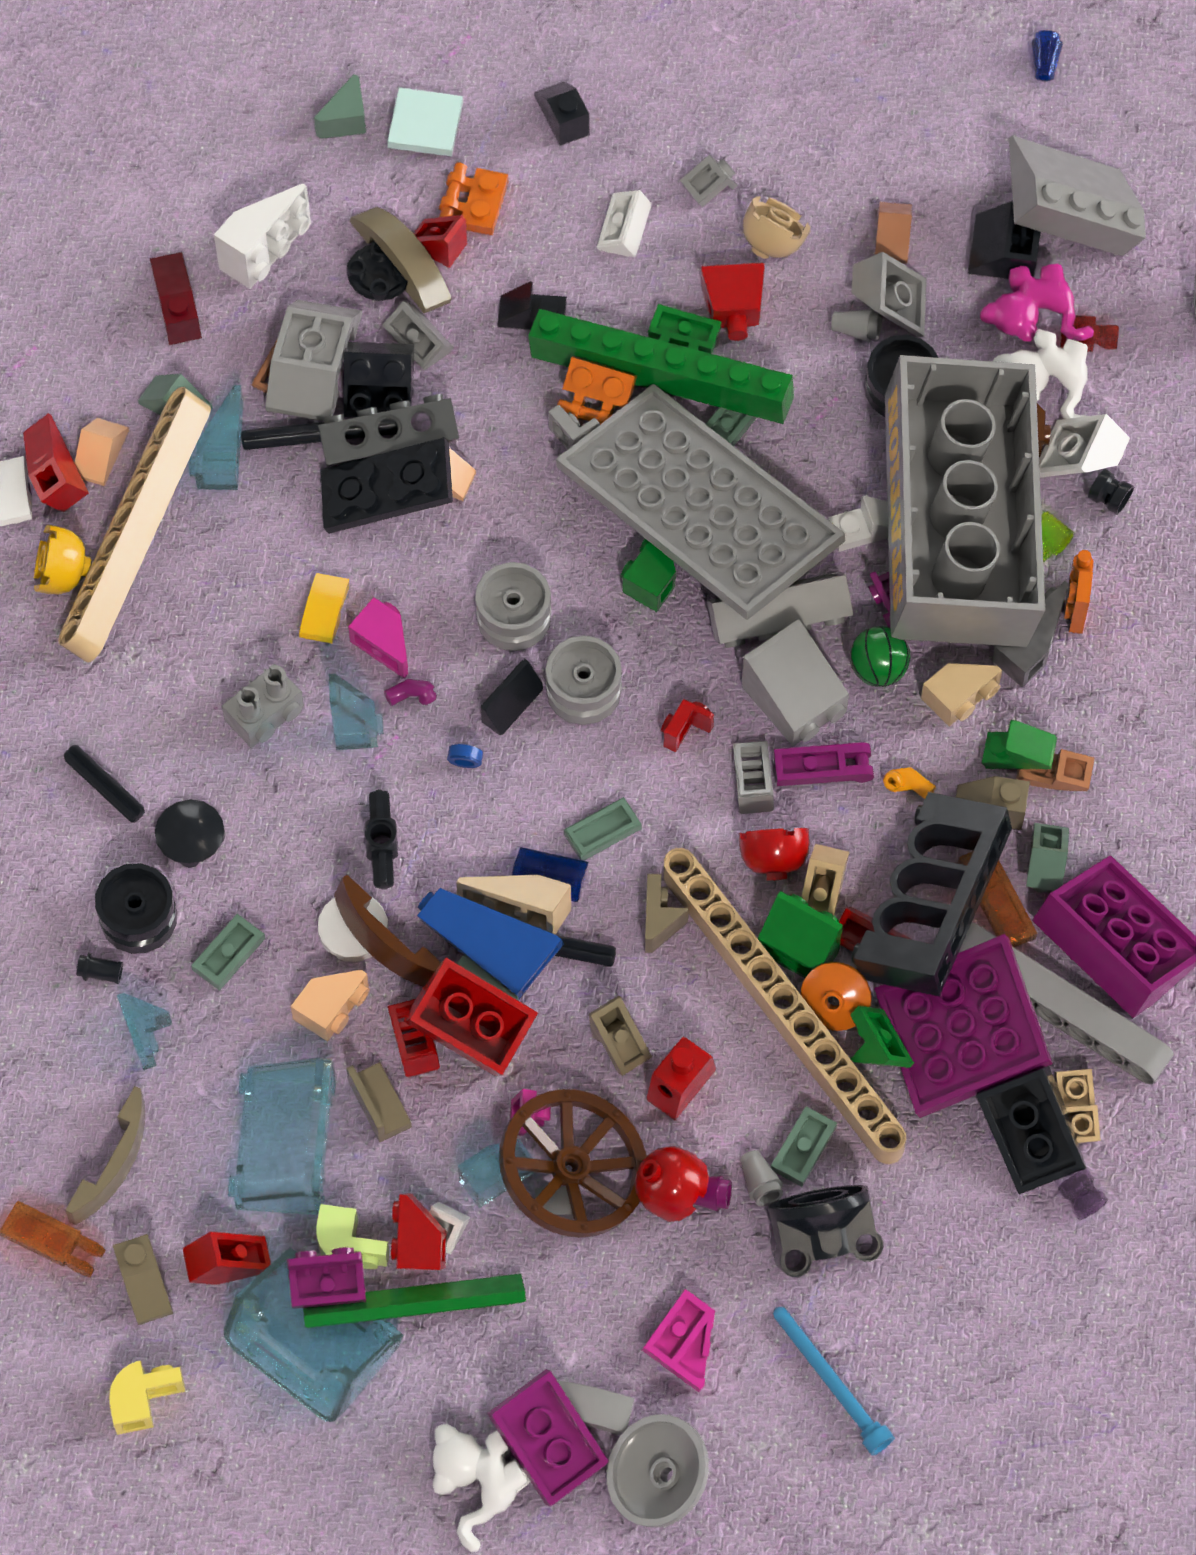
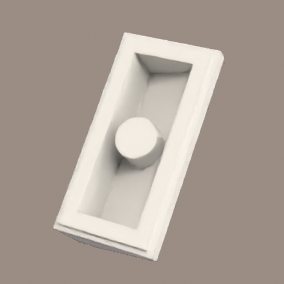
[596,190,651,257]

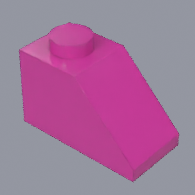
[348,597,408,678]

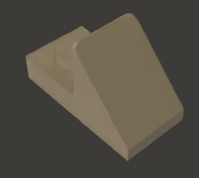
[645,874,689,953]
[588,996,652,1076]

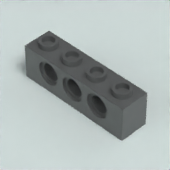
[318,394,459,467]

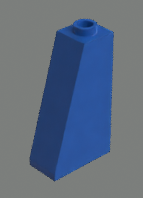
[417,888,564,999]

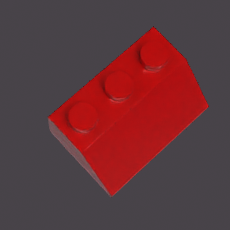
[404,958,538,1076]

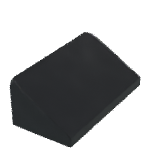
[481,659,543,735]

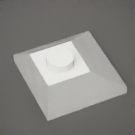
[1039,414,1130,477]

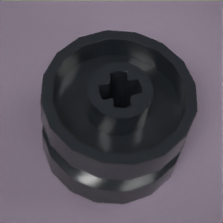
[864,335,939,417]
[95,863,177,954]

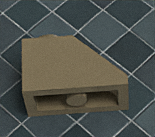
[956,776,1030,830]
[112,1234,173,1325]

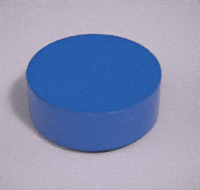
[447,744,483,768]

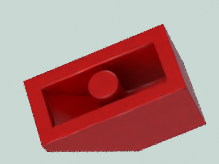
[182,1232,272,1285]

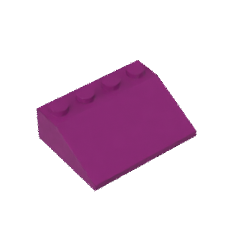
[1032,855,1196,1018]

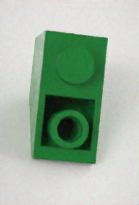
[621,539,676,612]

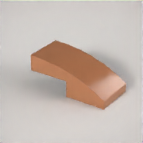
[1016,749,1095,791]

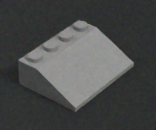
[1009,135,1146,256]

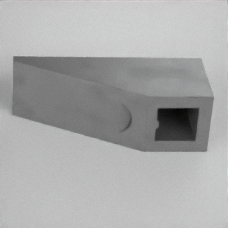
[992,581,1069,687]

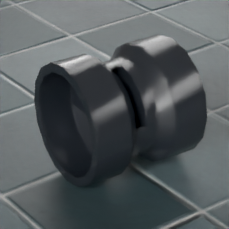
[1087,469,1134,515]

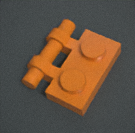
[439,162,509,236]
[557,356,637,424]
[1064,550,1094,634]

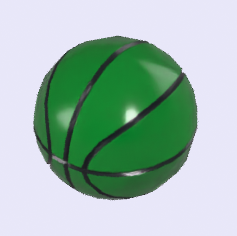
[850,626,911,687]

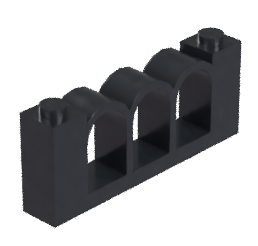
[852,792,1012,997]

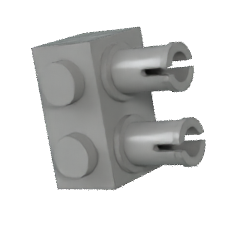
[222,664,304,748]

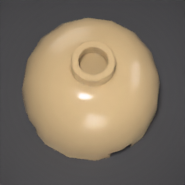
[743,196,810,259]

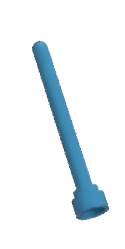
[773,1307,895,1456]

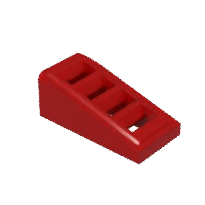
[387,999,440,1077]

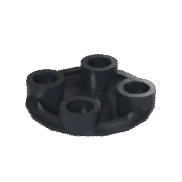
[347,241,408,301]
[155,799,225,868]

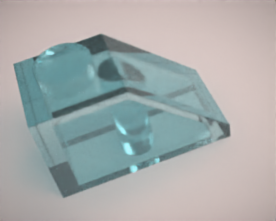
[458,1139,535,1208]

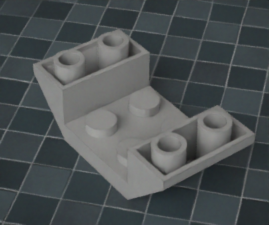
[265,299,362,421]

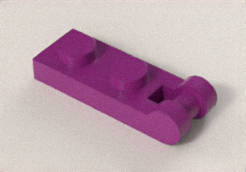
[774,742,874,786]

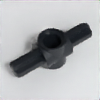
[365,789,398,890]

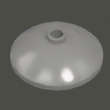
[607,1414,709,1528]

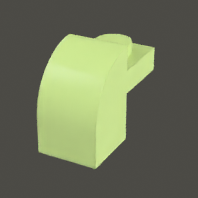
[316,1204,390,1269]

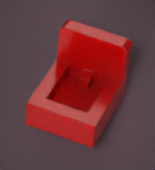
[661,699,714,752]

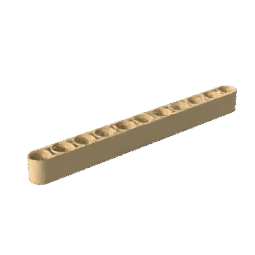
[663,848,906,1164]

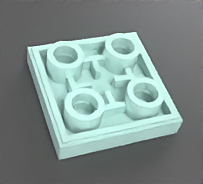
[387,87,463,157]

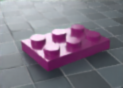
[487,1369,609,1507]

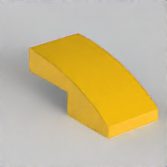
[299,573,349,644]

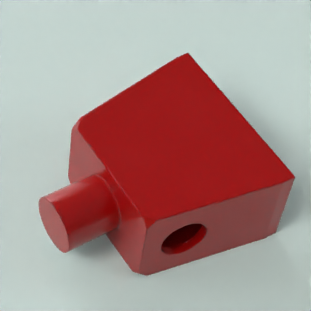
[701,263,765,341]
[646,1036,716,1120]

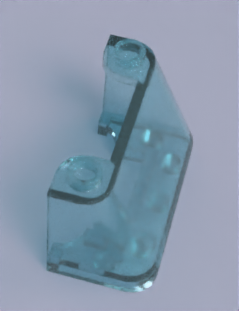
[228,1058,336,1215]
[223,1247,404,1422]

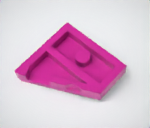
[642,1289,715,1392]

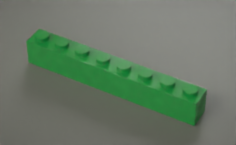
[528,309,794,424]

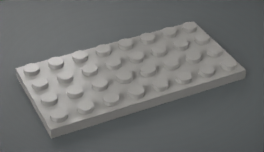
[556,384,845,620]

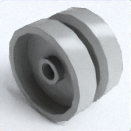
[475,562,551,651]
[545,635,622,725]

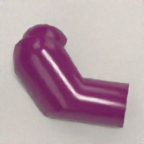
[384,679,437,706]

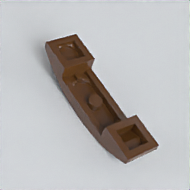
[334,874,441,987]

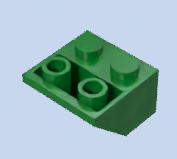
[758,891,843,978]

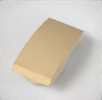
[1054,1069,1101,1143]

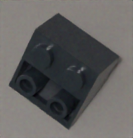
[968,201,1041,279]
[344,342,414,417]

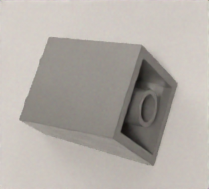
[742,619,849,746]

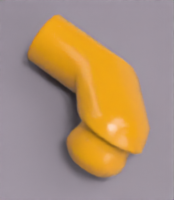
[883,767,936,799]

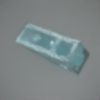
[189,385,244,490]
[328,673,384,750]

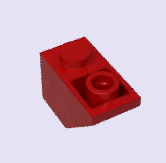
[391,1193,447,1270]

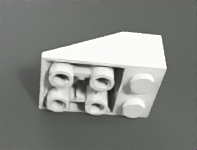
[214,183,311,289]

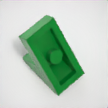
[982,720,1057,769]
[850,1006,914,1068]

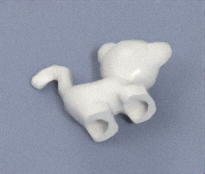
[993,329,1088,419]
[432,1424,530,1553]

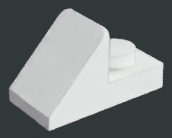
[828,496,888,552]

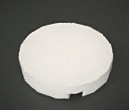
[318,897,388,962]

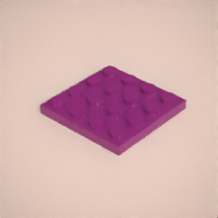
[874,934,1053,1118]

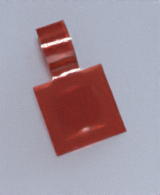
[1060,315,1119,352]

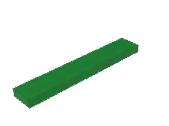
[303,1274,526,1328]

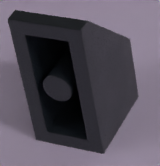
[534,81,589,146]

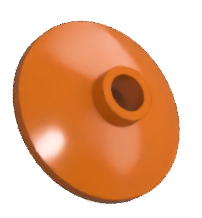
[801,962,872,1031]

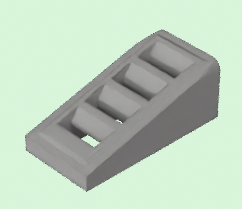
[733,741,774,814]

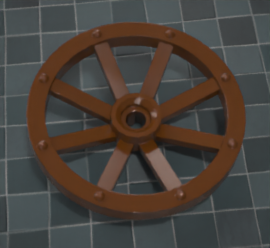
[499,1089,646,1238]

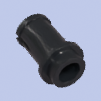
[76,953,123,984]

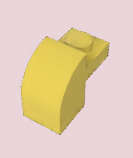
[109,1360,186,1435]

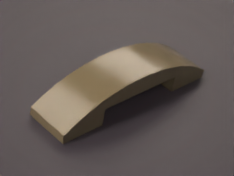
[349,207,452,314]
[65,1086,145,1225]

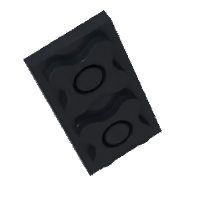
[321,437,453,534]

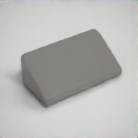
[382,301,454,370]

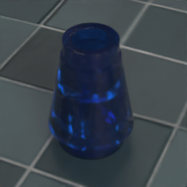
[1031,30,1063,81]

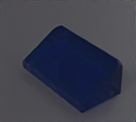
[512,847,589,902]

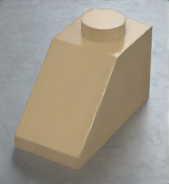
[801,844,850,916]

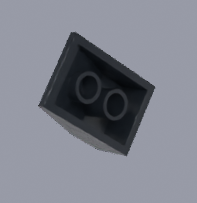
[976,1066,1086,1194]

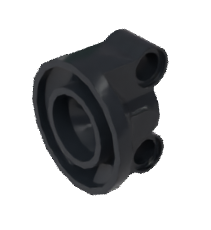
[768,1185,883,1277]

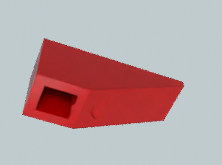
[23,413,89,512]

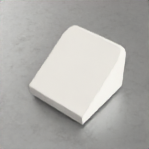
[429,1202,470,1254]

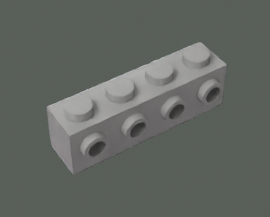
[707,571,853,648]

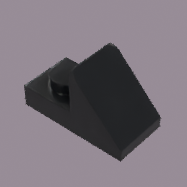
[498,282,566,330]

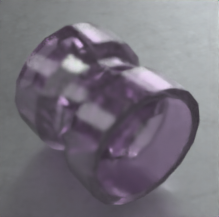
[1058,1169,1108,1220]

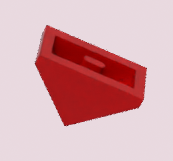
[413,215,467,268]

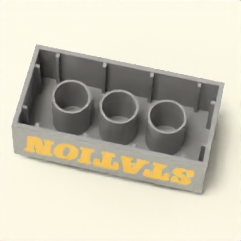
[885,355,1045,647]

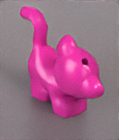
[980,264,1094,342]

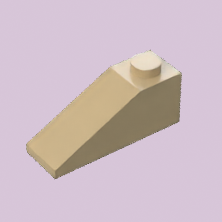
[456,875,571,934]

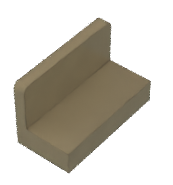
[346,1062,412,1143]

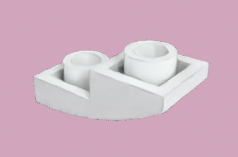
[0,456,32,527]

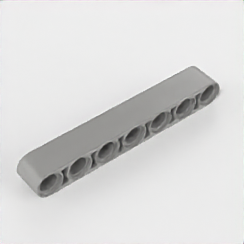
[959,923,1173,1085]

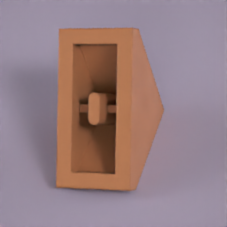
[875,202,912,264]

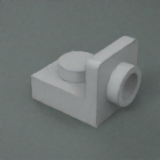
[680,154,738,207]
[548,405,600,450]

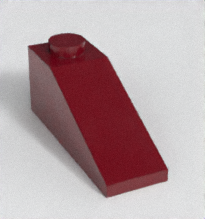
[150,252,202,345]

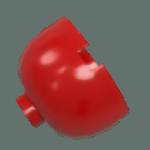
[738,828,810,881]
[635,1146,709,1222]

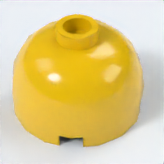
[34,524,91,595]

